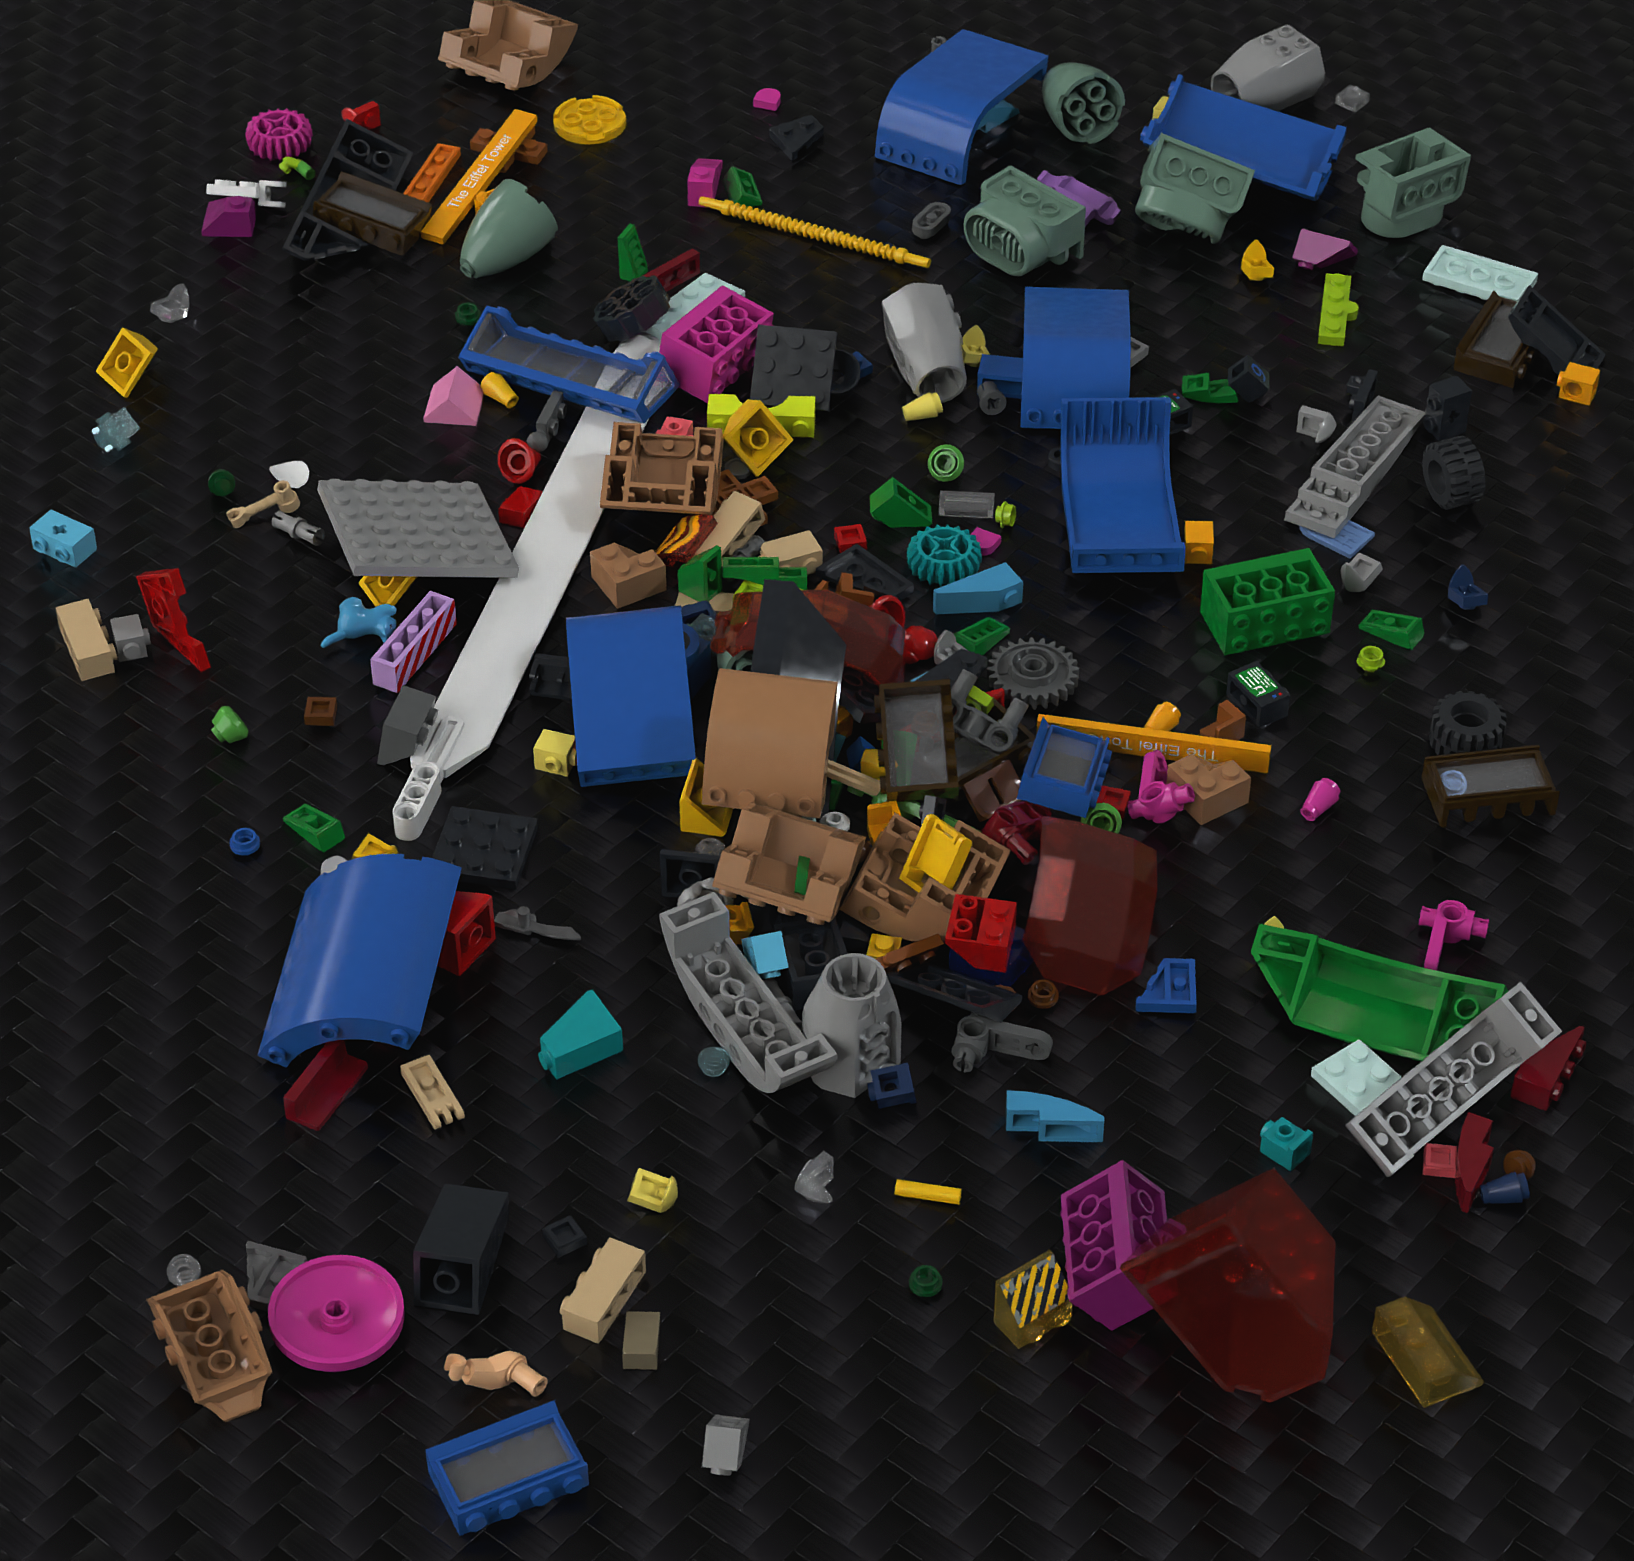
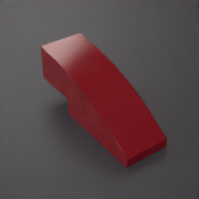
[1455,1112,1494,1213]

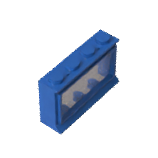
[1016,717,1112,818]
[426,1400,589,1536]

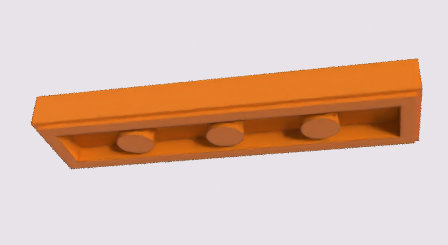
[403,143,461,203]

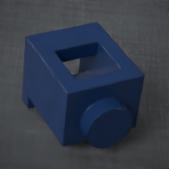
[867,1062,917,1109]

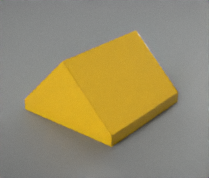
[679,758,734,837]

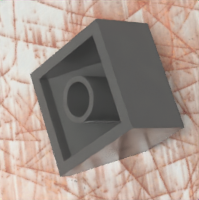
[377,685,438,765]

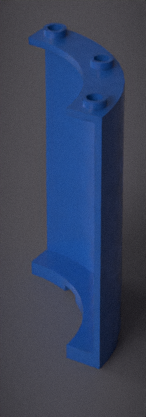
[1140,74,1347,201]
[257,854,462,1067]

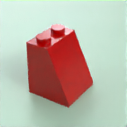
[437,891,496,977]

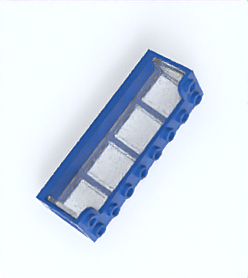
[458,305,680,423]

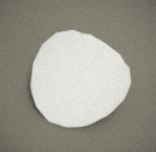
[269,461,309,488]

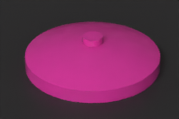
[268,1255,404,1372]

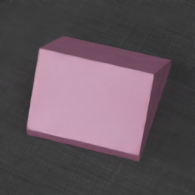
[423,366,485,426]

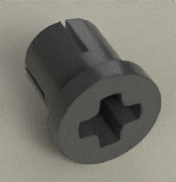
[977,381,1006,415]

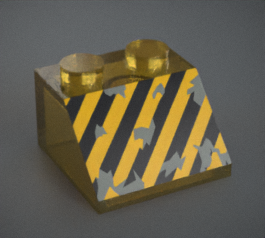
[994,1250,1073,1349]

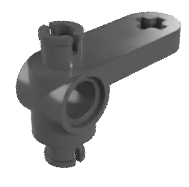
[952,1012,1053,1072]

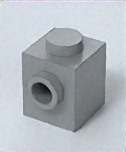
[110,614,151,662]

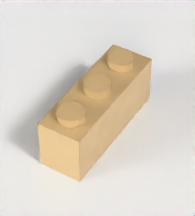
[687,490,765,566]
[55,599,117,681]
[560,1237,646,1344]

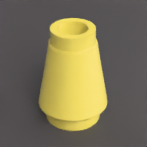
[902,392,943,422]

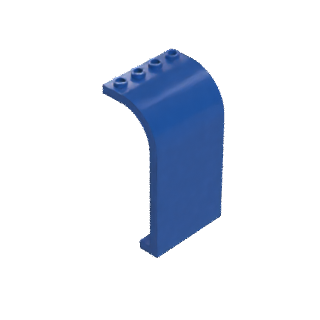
[875,29,1048,185]
[1020,287,1131,429]
[1060,397,1186,573]
[566,605,696,787]

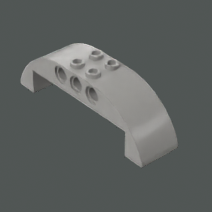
[659,892,837,1093]
[1345,982,1562,1177]

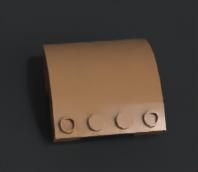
[438,0,578,90]
[600,422,724,515]
[702,668,838,818]
[712,803,866,925]
[839,813,1011,942]

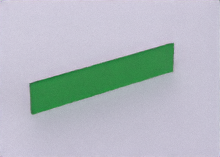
[794,855,810,895]

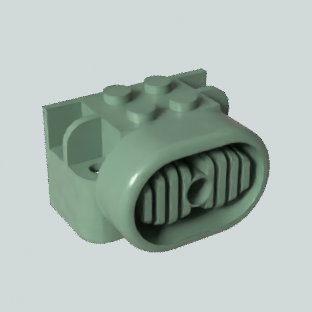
[1355,127,1471,238]
[1135,133,1255,244]
[964,165,1086,276]

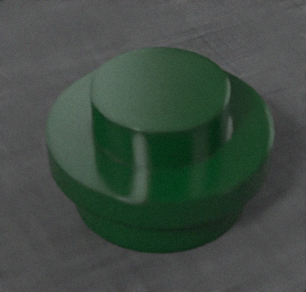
[455,302,481,326]
[208,469,236,496]
[909,1265,943,1297]

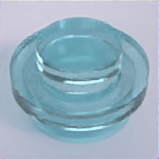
[698,1047,730,1077]

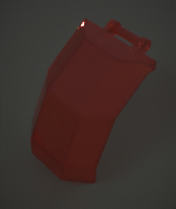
[710,589,906,687]
[1022,816,1157,996]

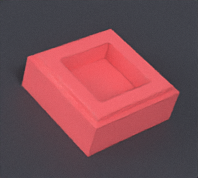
[1422,1143,1457,1178]

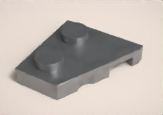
[246,1241,307,1312]

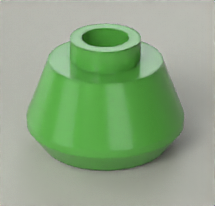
[928,445,964,482]
[211,706,249,743]
[1081,803,1122,842]

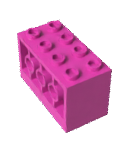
[659,285,774,403]

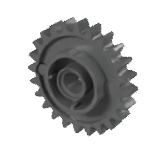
[987,637,1079,710]

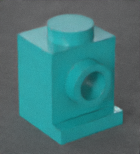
[1260,1117,1313,1172]

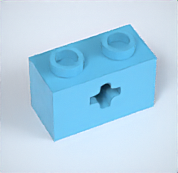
[29,510,97,568]

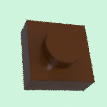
[304,697,337,726]

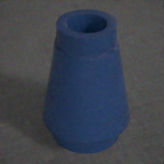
[1479,1171,1530,1205]

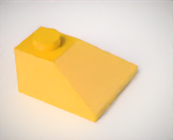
[96,327,158,398]
[723,400,794,477]
[359,576,417,607]

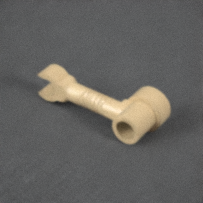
[226,480,300,528]

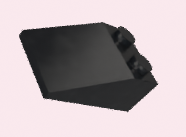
[774,918,848,1011]

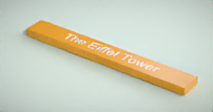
[421,109,538,245]
[1037,714,1271,773]

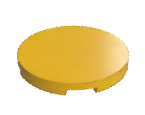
[553,95,626,144]

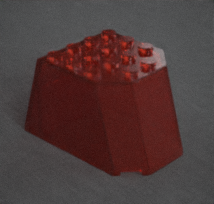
[1120,1168,1335,1403]

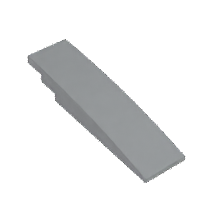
[1285,396,1426,538]

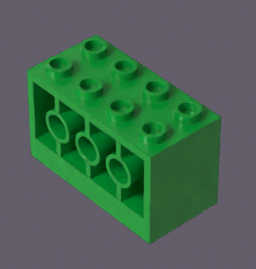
[1200,548,1335,655]

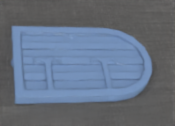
[1300,520,1375,559]

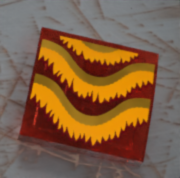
[655,514,718,567]

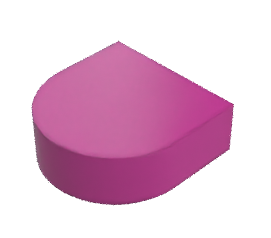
[753,88,781,111]
[971,527,1001,556]

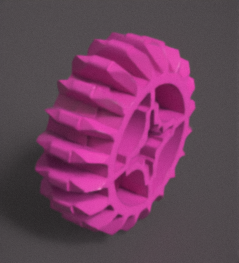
[246,108,313,161]

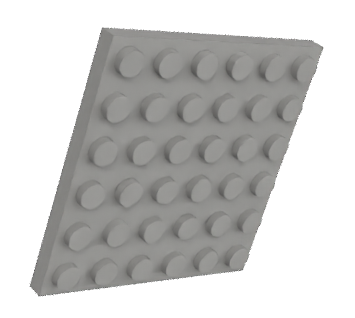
[317,478,519,578]

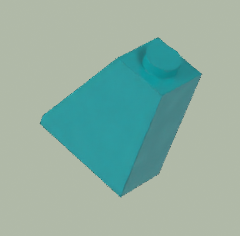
[538,989,623,1079]

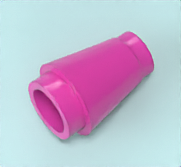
[1300,778,1340,821]

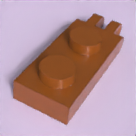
[876,934,944,974]

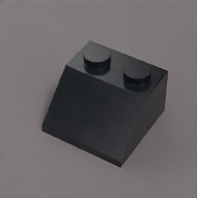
[660,849,721,898]

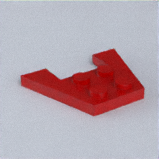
[136,568,211,672]

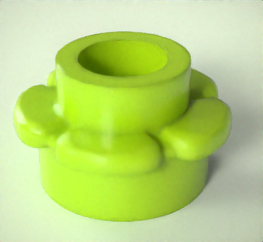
[995,501,1016,528]
[1357,646,1385,672]

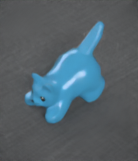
[321,597,397,648]

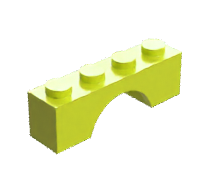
[707,394,815,437]

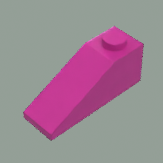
[687,158,723,207]

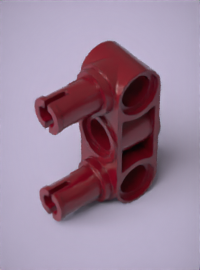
[981,801,1070,865]

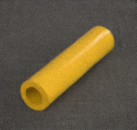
[895,1179,962,1205]

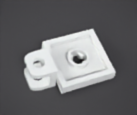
[206,180,286,208]

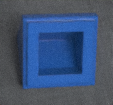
[846,736,875,772]

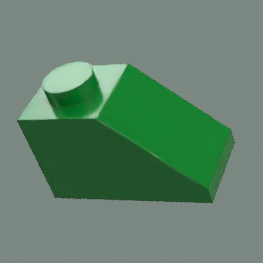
[869,477,932,528]
[677,545,722,602]

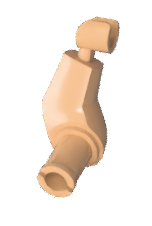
[444,1351,548,1396]

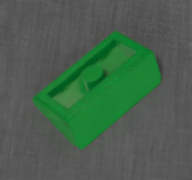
[723,167,763,207]

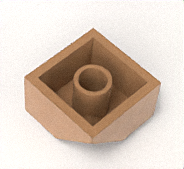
[590,542,667,609]
[1166,754,1251,825]

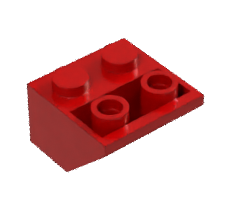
[945,894,1017,973]

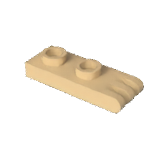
[400,1055,465,1129]

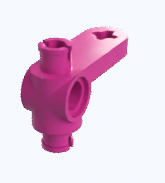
[1127,750,1195,823]
[1419,900,1489,971]

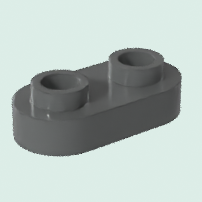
[912,202,951,239]

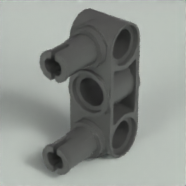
[935,669,1029,755]

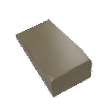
[622,1312,660,1369]

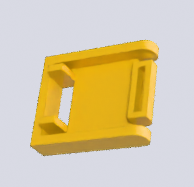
[899,814,972,893]

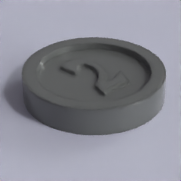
[725,458,751,480]

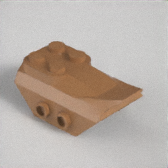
[146,1270,272,1422]

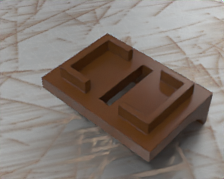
[961,759,1021,823]

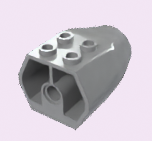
[1211,24,1325,111]
[882,283,967,403]
[802,953,901,1098]

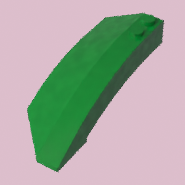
[1251,924,1508,1062]

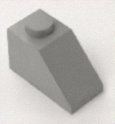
[702,1415,750,1475]

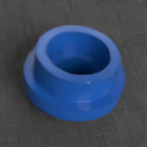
[230,828,260,855]

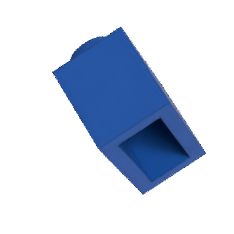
[977,354,1023,399]

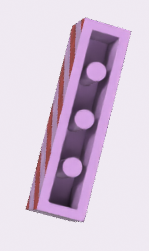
[370,591,457,693]

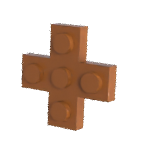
[470,125,548,173]
[697,469,778,526]

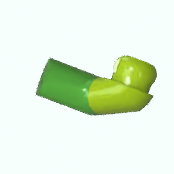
[279,156,316,180]

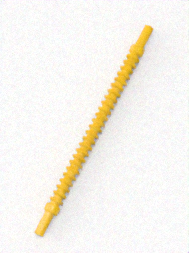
[699,197,931,268]

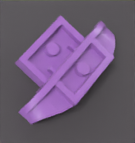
[1037,170,1122,227]

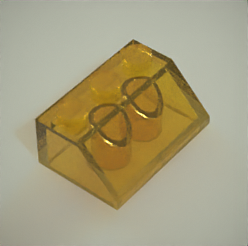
[1372,1297,1483,1408]

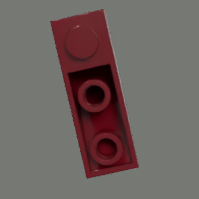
[1510,1026,1586,1111]

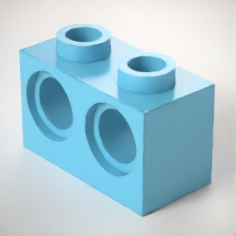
[741,931,789,979]

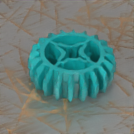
[907,524,982,587]

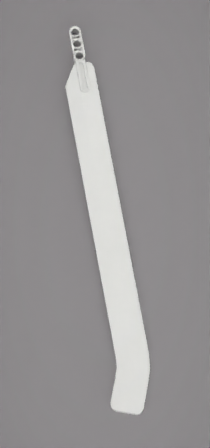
[393,332,665,841]

